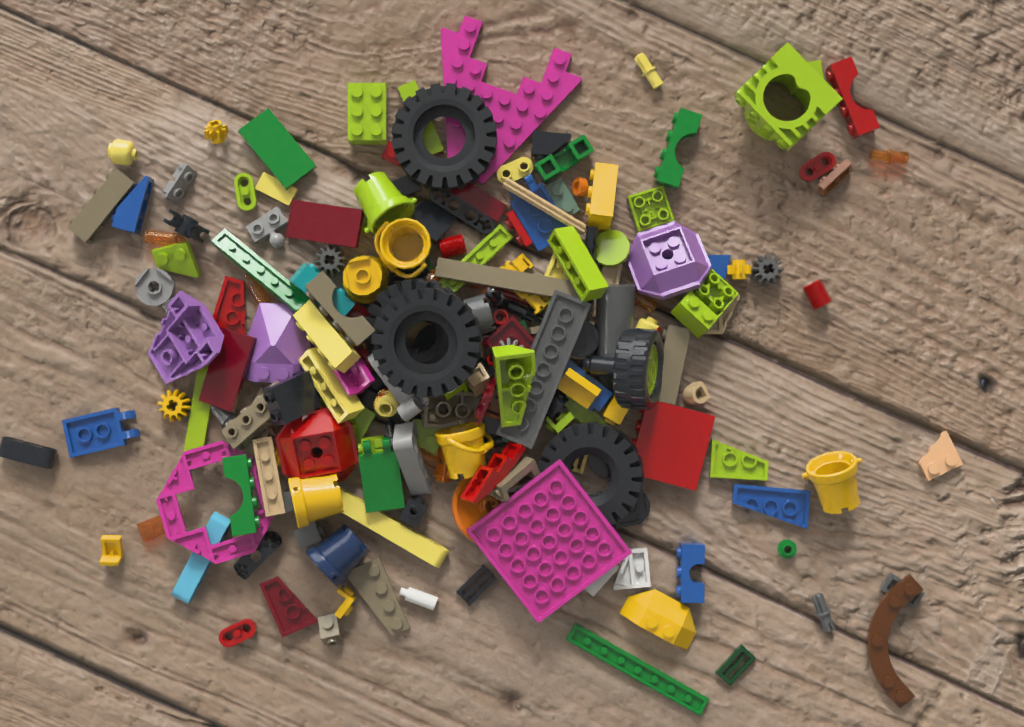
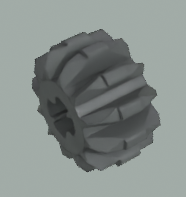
[314,244,347,277]
[751,253,784,286]

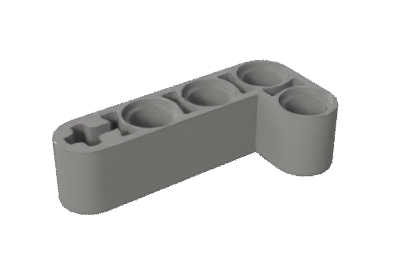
[368,353,428,422]
[393,421,432,497]

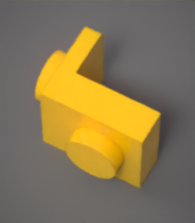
[99,535,124,567]
[334,586,356,619]

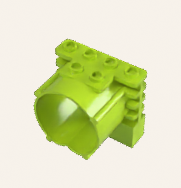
[734,42,843,151]

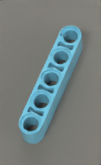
[171,511,231,604]

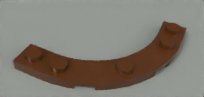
[867,573,924,708]

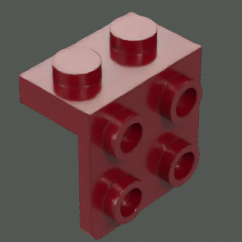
[474,377,500,426]

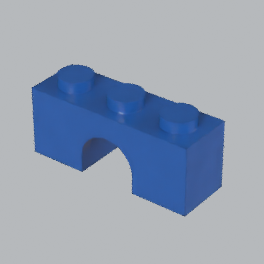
[675,542,705,603]

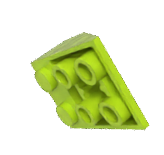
[670,269,739,338]

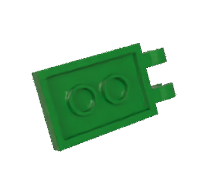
[358,437,405,513]

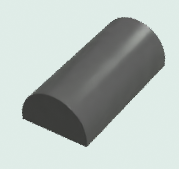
[594,284,636,357]

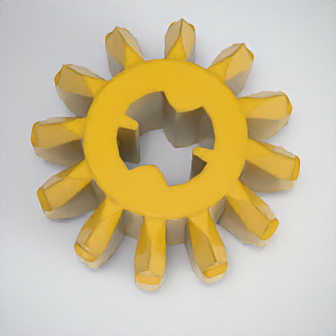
[158,389,191,422]

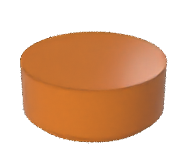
[572,177,588,197]

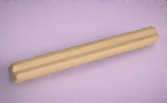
[502,178,587,234]

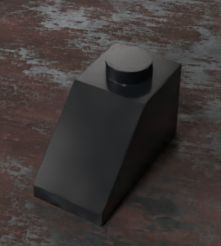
[531,130,571,161]

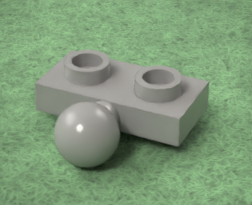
[246,206,288,248]

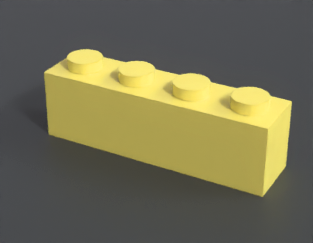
[293,299,361,373]
[298,347,364,424]

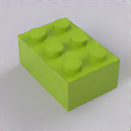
[348,83,388,145]

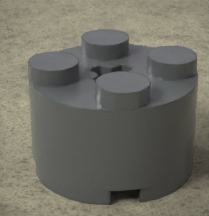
[463,294,496,334]

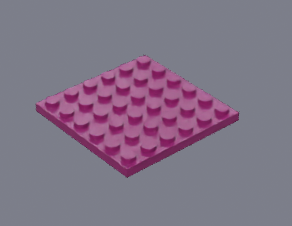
[466,459,632,623]

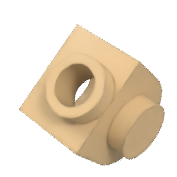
[683,381,711,405]

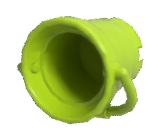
[353,172,417,236]

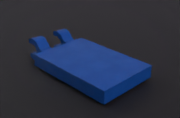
[509,174,567,252]
[62,407,140,458]

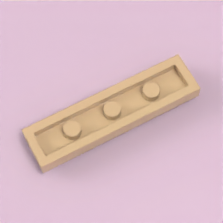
[252,436,286,517]

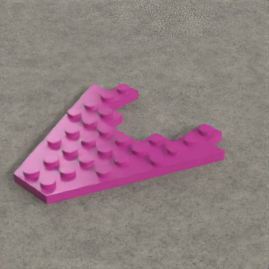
[441,16,582,185]

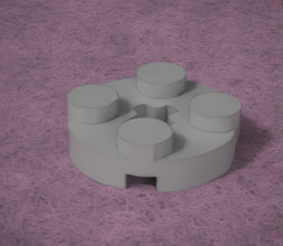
[135,268,176,307]

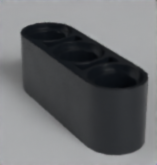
[0,436,57,469]

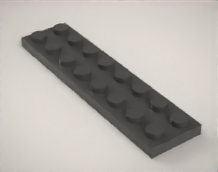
[496,290,591,449]

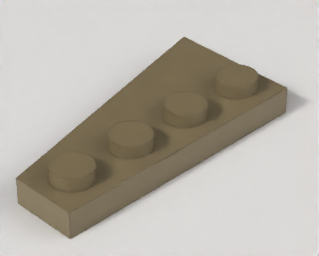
[347,557,410,636]

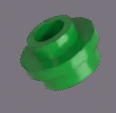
[777,539,797,559]

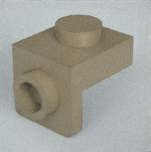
[318,613,344,646]

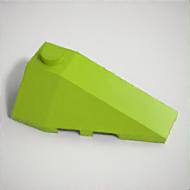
[492,345,536,428]

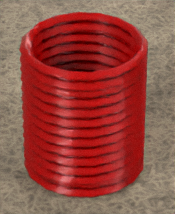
[438,234,467,259]
[802,279,832,310]

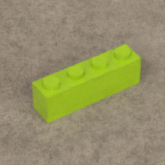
[548,226,609,302]

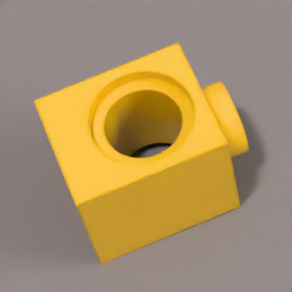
[602,395,629,426]

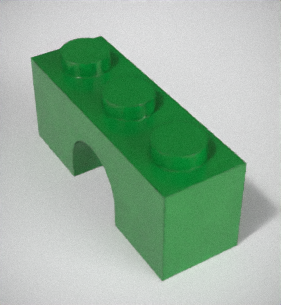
[534,134,594,184]

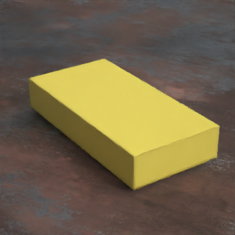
[255,172,298,206]

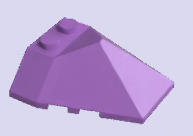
[148,291,224,384]
[245,302,311,383]

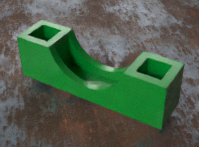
[653,108,702,190]
[222,454,260,536]

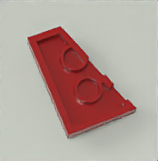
[213,276,247,335]

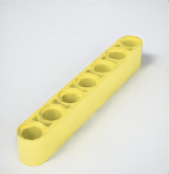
[340,487,449,568]

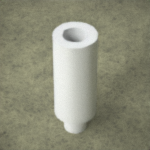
[399,587,438,610]

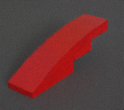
[460,441,526,504]

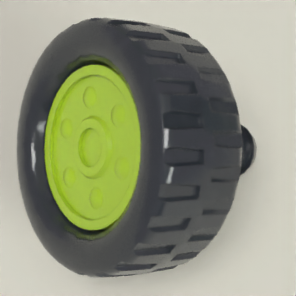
[583,328,664,410]

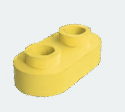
[497,157,533,184]

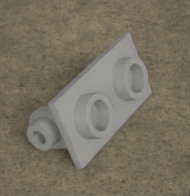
[162,162,197,204]

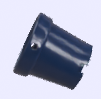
[306,523,370,588]

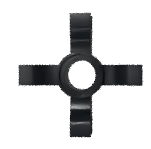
[163,209,210,243]

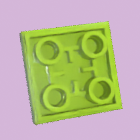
[627,185,675,233]

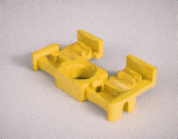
[500,253,551,315]

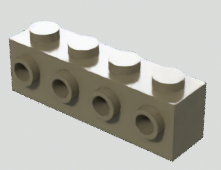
[221,381,280,450]

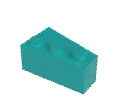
[289,263,355,316]

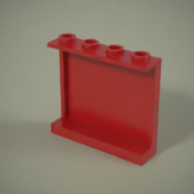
[631,401,715,491]

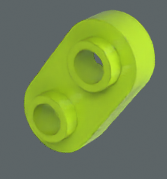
[234,173,258,212]

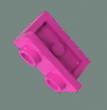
[332,348,375,396]

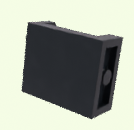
[262,370,322,425]

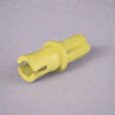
[635,53,664,90]

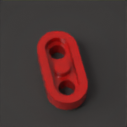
[799,152,836,182]
[219,618,257,647]

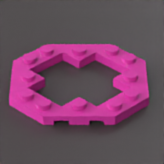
[156,440,275,564]

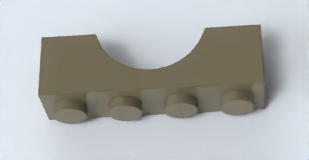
[305,271,375,347]

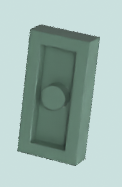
[545,178,580,216]

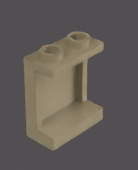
[488,455,540,502]

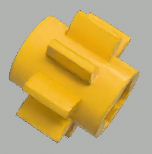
[204,120,229,144]
[727,260,751,280]

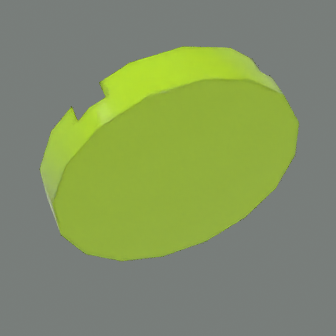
[595,230,631,268]

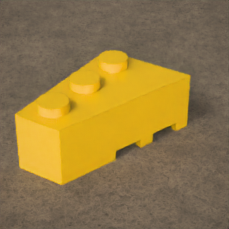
[585,162,618,233]

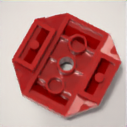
[275,407,359,482]

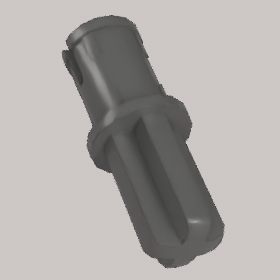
[812,593,835,632]

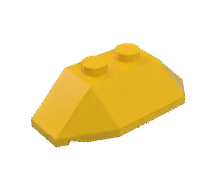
[619,589,696,649]

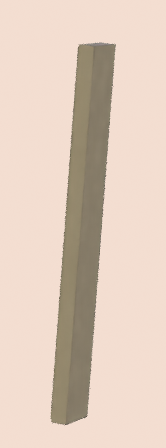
[435,257,588,303]

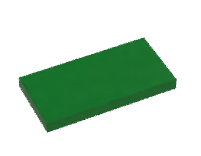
[238,108,317,190]

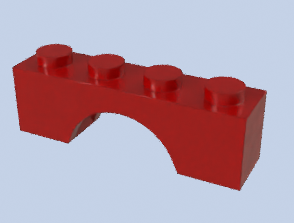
[825,56,880,139]

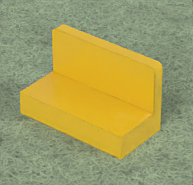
[557,368,601,409]

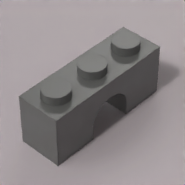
[282,491,326,549]

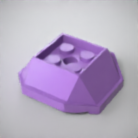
[626,221,712,300]

